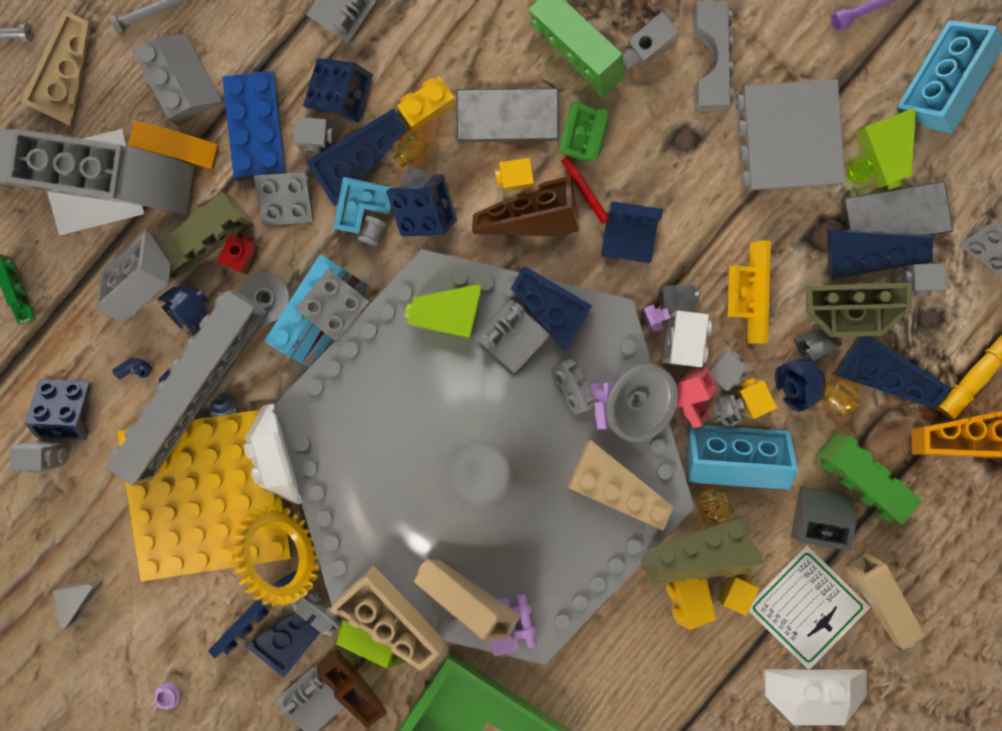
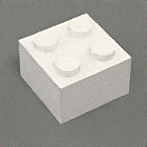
[662,311,712,367]

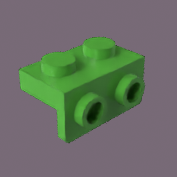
[558,101,609,162]

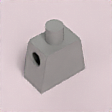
[623,12,678,70]

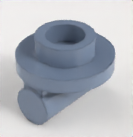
[209,395,239,417]

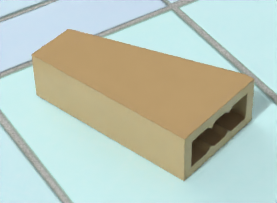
[845,553,925,650]
[414,559,521,640]

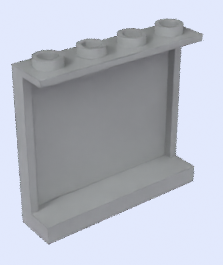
[736,79,845,194]

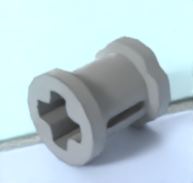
[358,216,387,248]

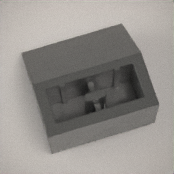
[791,487,856,551]

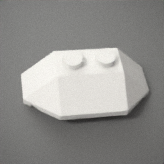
[244,404,303,504]
[764,669,867,725]

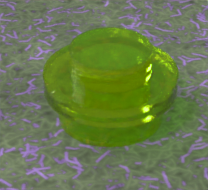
[847,158,874,184]

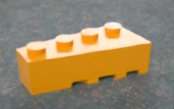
[911,410,1002,458]

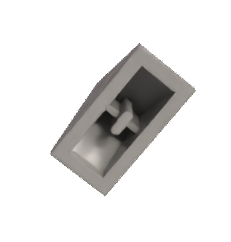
[53,579,103,629]

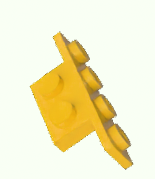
[728,240,771,344]

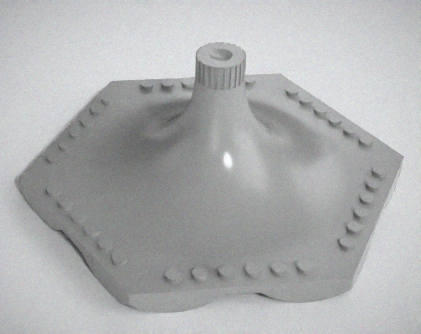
[274,249,694,665]

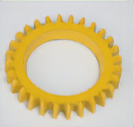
[229,505,320,607]

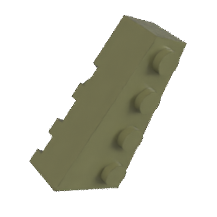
[156,191,254,282]
[641,517,765,584]

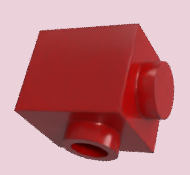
[217,233,259,274]

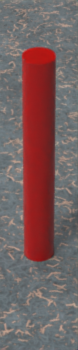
[561,156,610,224]

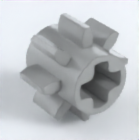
[712,394,746,426]

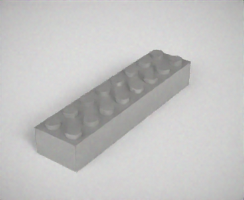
[106,290,267,486]

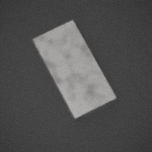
[456,88,559,142]
[841,181,953,236]

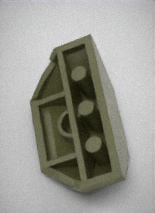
[805,283,912,337]

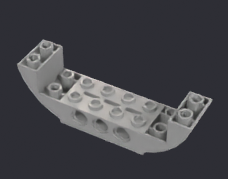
[0,129,195,216]

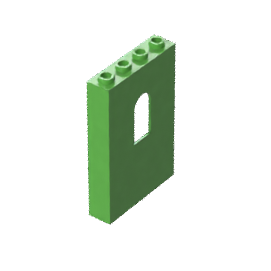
[396,651,571,731]

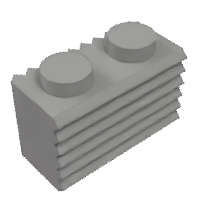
[9,441,68,473]

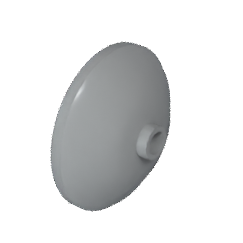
[606,365,678,442]

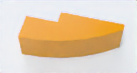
[128,120,219,170]

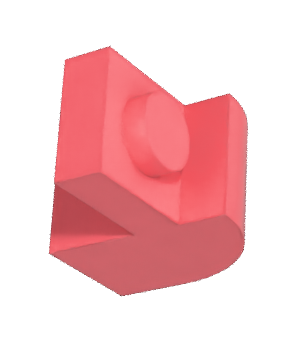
[676,365,717,428]

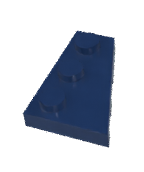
[510,266,592,351]
[245,612,320,677]

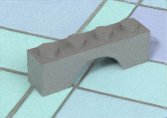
[692,1,734,112]

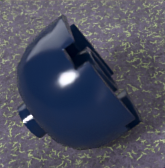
[157,286,209,337]
[775,359,826,412]

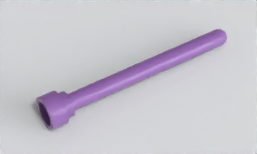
[830,0,897,32]

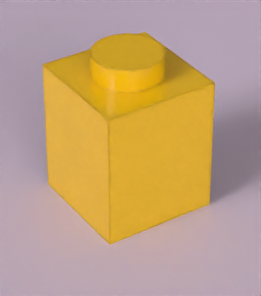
[495,158,534,192]
[735,377,777,419]
[718,574,759,616]

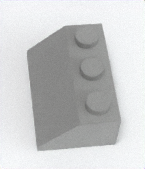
[132,34,223,126]
[95,231,171,323]

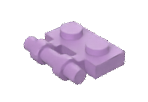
[490,593,537,657]

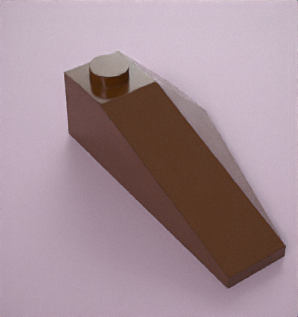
[472,176,579,237]

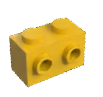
[397,76,456,134]
[666,578,717,630]

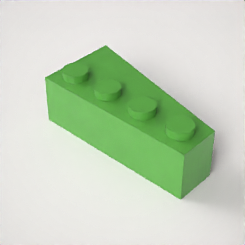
[528,0,625,98]
[815,433,922,525]

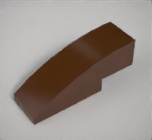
[317,648,387,729]

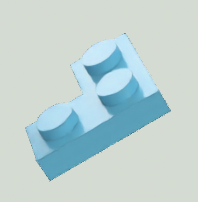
[333,177,393,234]

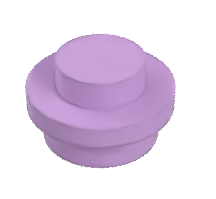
[154,683,181,709]

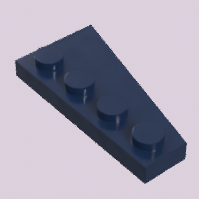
[307,108,407,206]
[827,228,933,279]
[833,336,950,409]
[208,570,297,659]

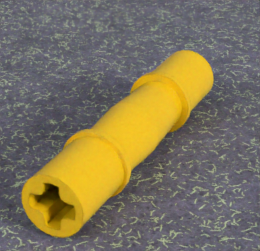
[937,335,1002,420]

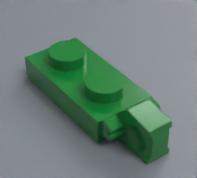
[0,254,36,325]

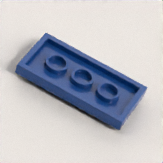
[222,71,286,180]

